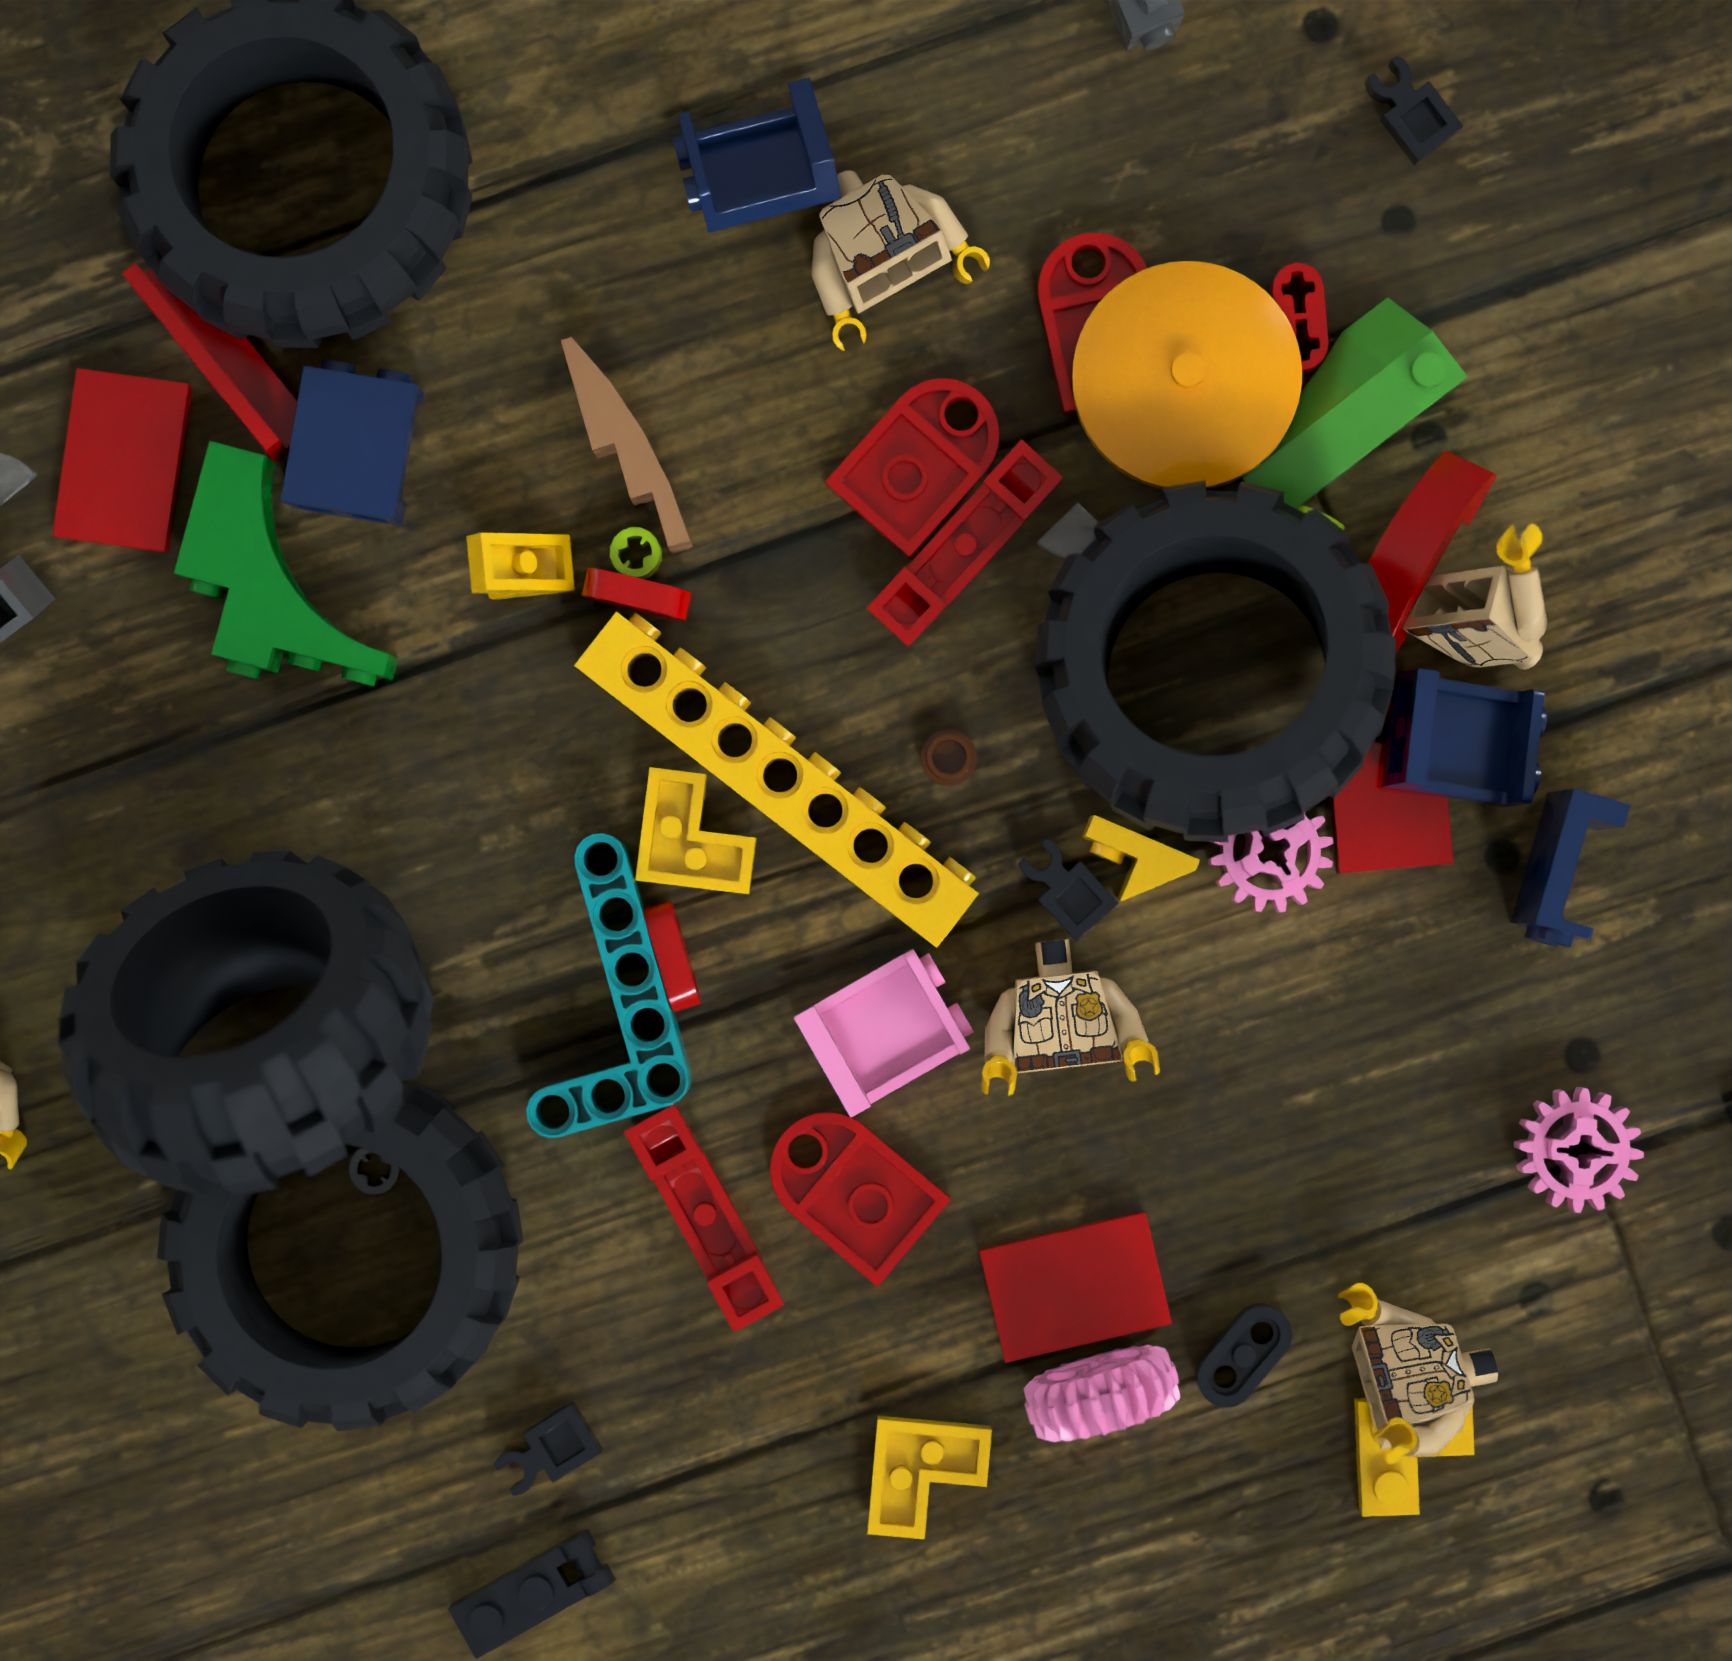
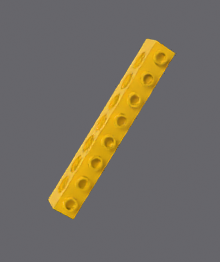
[574,611,979,948]

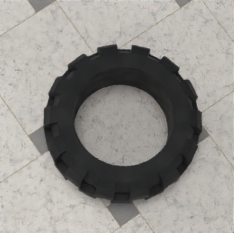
[110,0,473,348]
[1035,480,1396,842]
[58,851,433,1196]
[157,1082,523,1432]

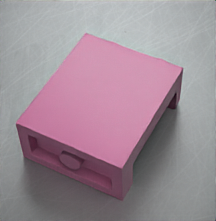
[794,948,974,1118]

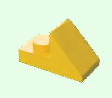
[466,533,575,599]
[1082,815,1200,901]

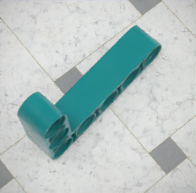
[526,833,692,1138]

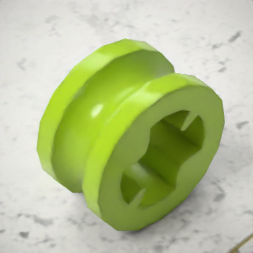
[610,527,662,579]

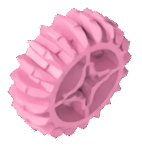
[1024,1345,1181,1442]

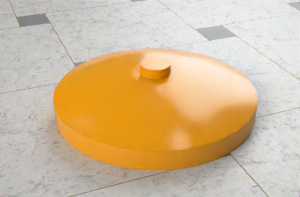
[1072,261,1302,490]

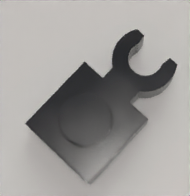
[1365,56,1463,165]
[1018,838,1119,942]
[494,1400,603,1496]

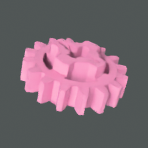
[1208,812,1333,912]
[1514,1087,1644,1213]

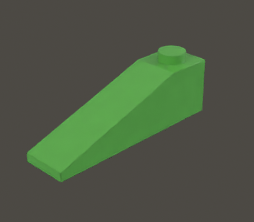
[1242,297,1468,509]

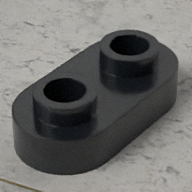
[1195,1303,1292,1407]

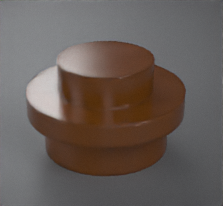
[920,729,977,786]

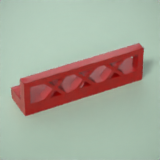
[122,262,297,463]

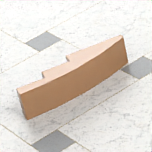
[561,337,693,553]

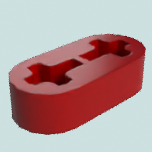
[1269,263,1329,374]
[581,568,693,622]
[643,900,702,1012]

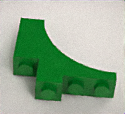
[174,441,398,686]

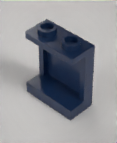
[672,77,841,233]
[281,360,424,526]
[1381,668,1547,807]
[1511,788,1630,948]

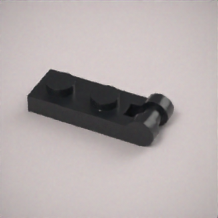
[448,1528,616,1659]

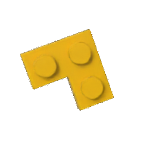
[635,767,757,894]
[1354,1398,1475,1517]
[867,1416,992,1539]

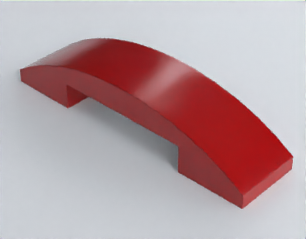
[867,439,1064,647]
[1367,450,1497,655]
[624,1103,784,1332]

